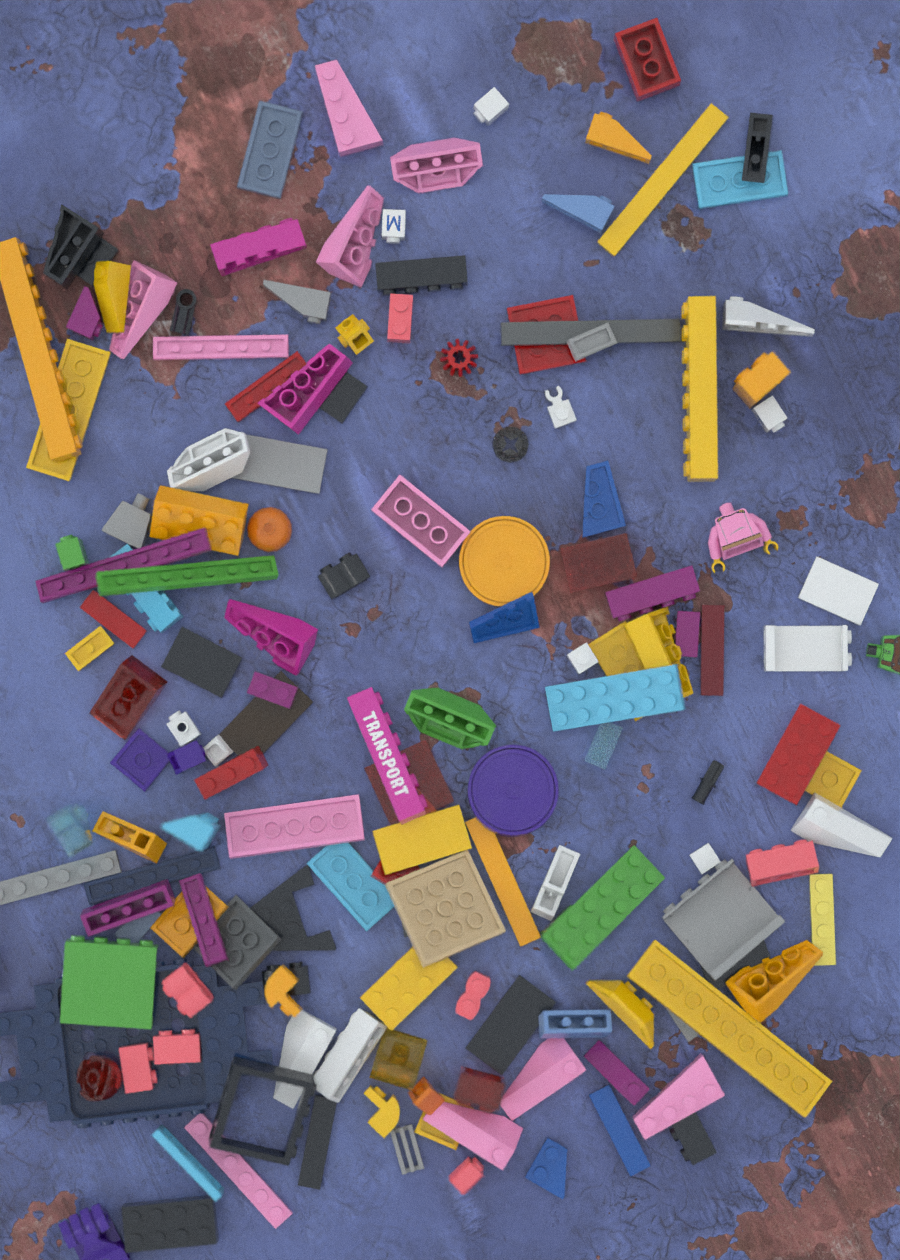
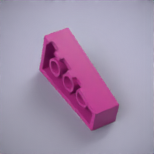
[210,218,307,276]
[258,344,353,435]

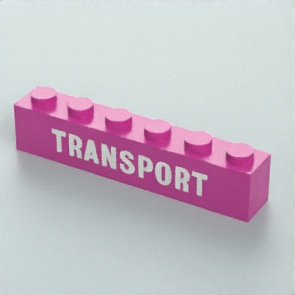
[347,687,428,825]

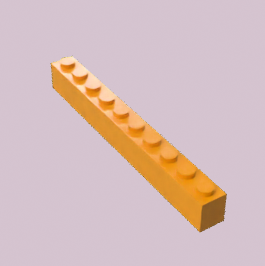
[0,237,83,463]

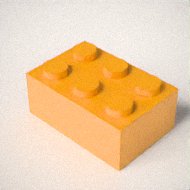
[732,351,790,409]

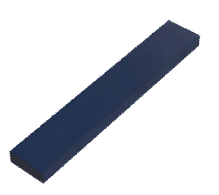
[83,847,221,905]

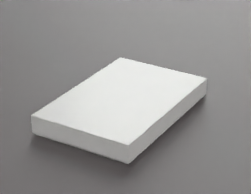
[798,557,879,626]

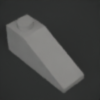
[263,280,331,324]

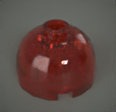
[76,1055,122,1102]

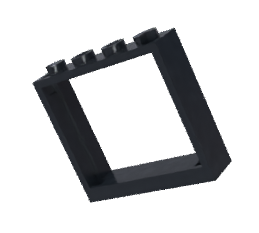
[208,1056,317,1166]

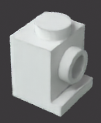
[167,710,201,747]

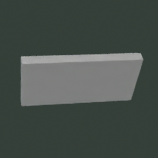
[232,435,328,494]

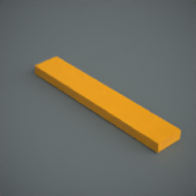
[465,818,541,947]

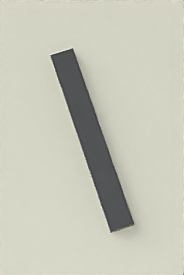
[500,319,681,346]

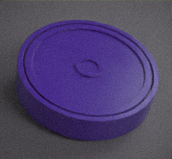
[467,745,559,837]

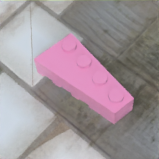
[315,60,383,157]
[632,1053,725,1139]

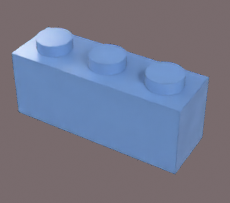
[538,1010,612,1039]

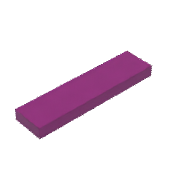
[179,873,229,967]

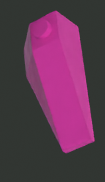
[224,599,318,676]

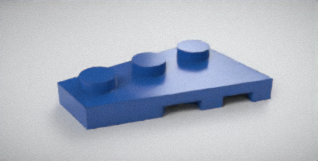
[469,592,540,643]

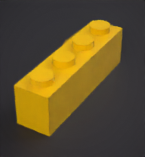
[626,607,694,698]

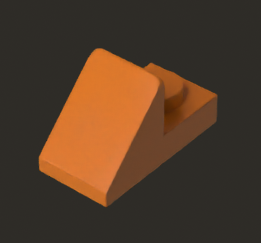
[408,1076,445,1115]

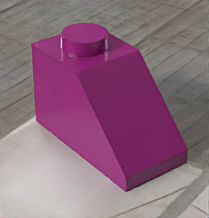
[66,286,103,341]

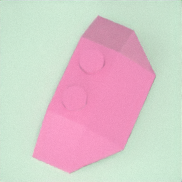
[390,138,483,193]

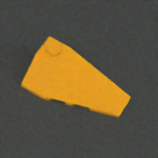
[726,940,823,1023]

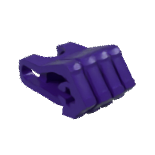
[58,1203,131,1260]

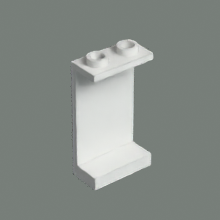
[764,625,852,671]

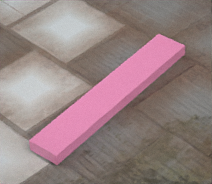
[153,335,289,360]

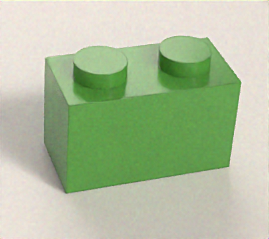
[55,535,89,571]

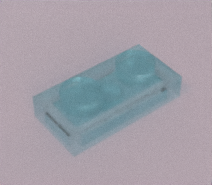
[584,722,623,769]

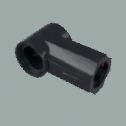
[170,289,198,335]

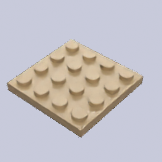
[385,850,506,968]

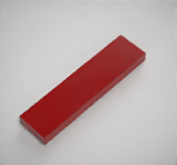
[225,351,307,423]

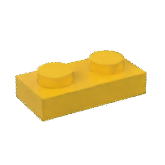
[65,626,115,671]

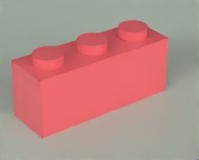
[746,840,819,887]

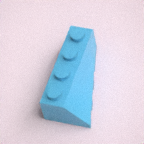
[110,544,184,633]

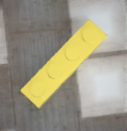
[809,874,836,966]

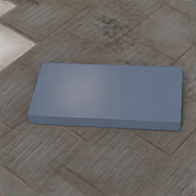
[237,100,303,199]

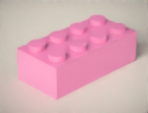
[371,475,471,568]

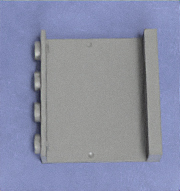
[662,859,785,981]

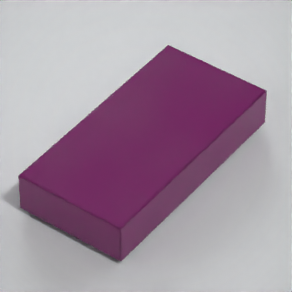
[675,611,700,658]

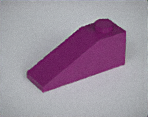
[584,1040,650,1106]

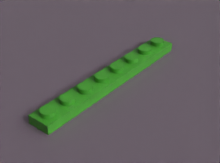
[95,555,279,596]

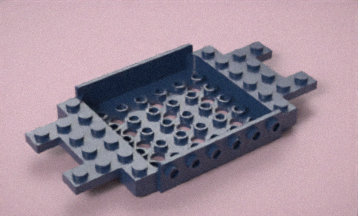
[0,958,273,1128]

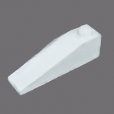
[722,297,815,337]
[791,792,892,857]
[273,1010,337,1109]

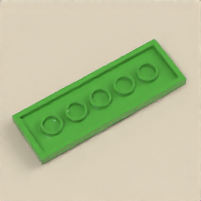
[541,845,665,970]

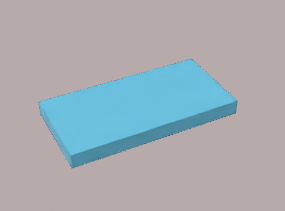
[692,150,788,209]
[306,843,395,931]
[152,1125,224,1201]

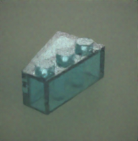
[46,803,93,858]

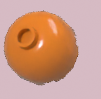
[247,507,292,552]

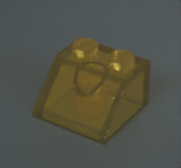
[369,1028,428,1091]

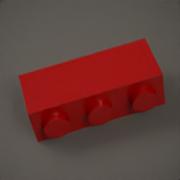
[194,746,269,800]

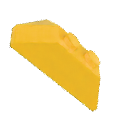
[586,979,654,1049]

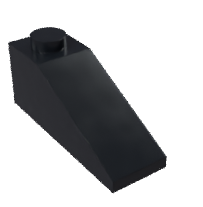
[742,112,774,183]

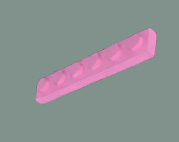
[184,1113,293,1229]

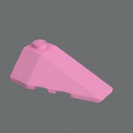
[498,1038,586,1121]
[423,1102,523,1170]

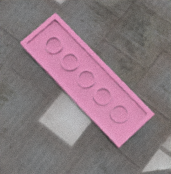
[224,794,365,859]

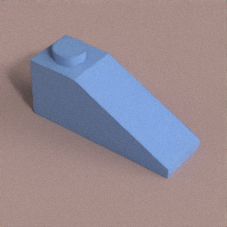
[542,194,615,233]

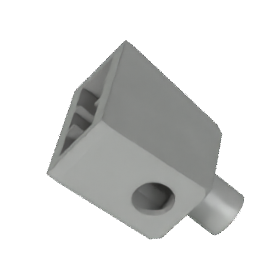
[101,493,152,549]

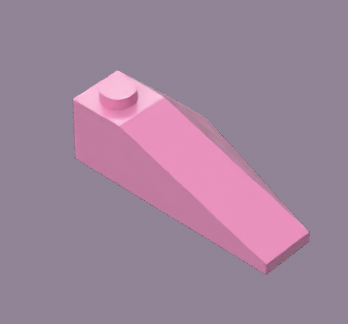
[316,186,384,287]
[109,260,177,359]

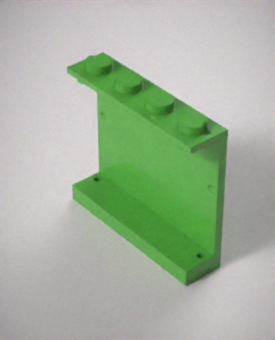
[60,935,159,1029]

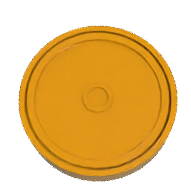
[459,516,550,607]

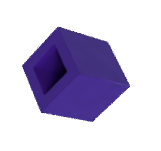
[167,740,206,775]

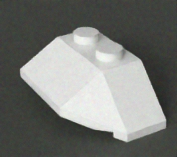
[167,428,250,491]

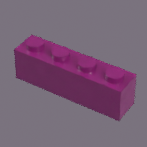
[604,565,700,621]
[80,879,176,937]

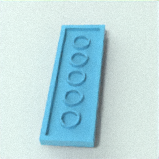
[545,664,685,732]

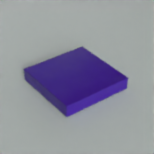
[110,728,170,792]

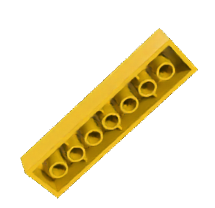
[681,296,718,482]

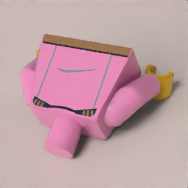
[708,503,779,573]

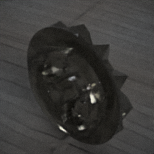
[493,426,529,463]

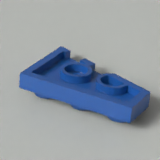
[582,461,626,538]

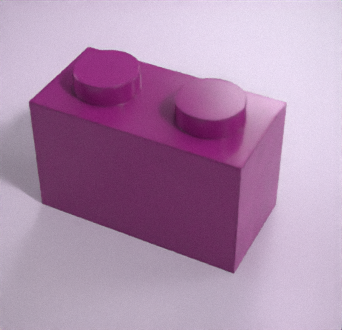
[247,672,299,709]

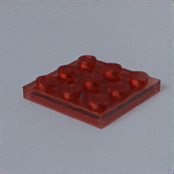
[364,739,454,825]

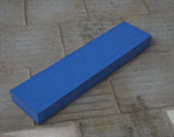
[589,1084,651,1176]

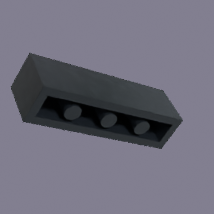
[375,255,468,296]

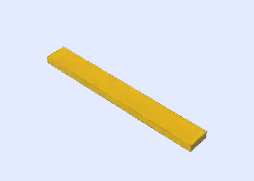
[597,103,729,257]

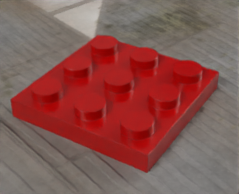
[507,295,586,375]

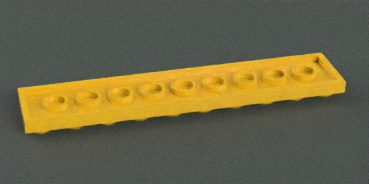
[627,940,832,1118]

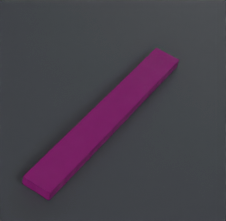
[35,528,212,603]

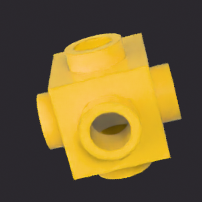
[335,314,374,355]

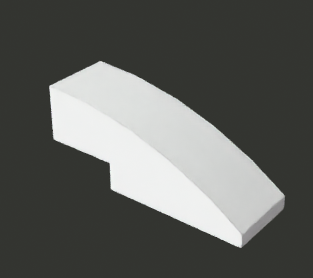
[531,845,580,921]

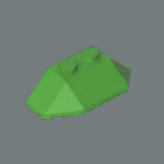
[404,688,496,749]

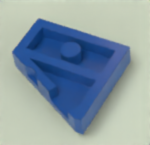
[525,1137,567,1199]

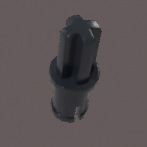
[691,760,724,805]

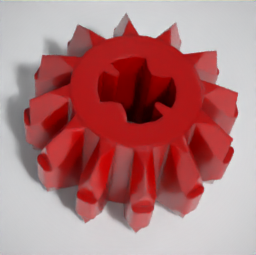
[440,339,478,378]

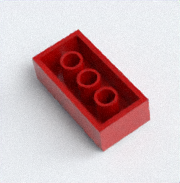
[757,703,841,806]

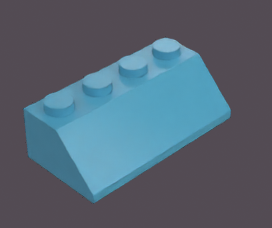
[161,812,221,851]

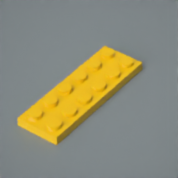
[26,339,111,482]

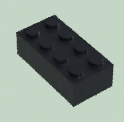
[121,1195,219,1253]

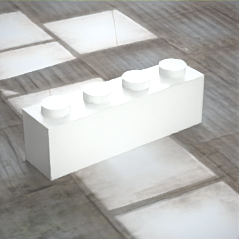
[313,1008,387,1103]

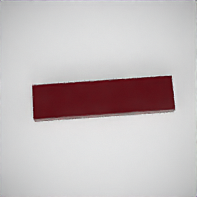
[700,605,725,696]

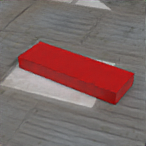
[79,590,147,649]

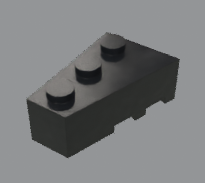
[43,204,104,290]

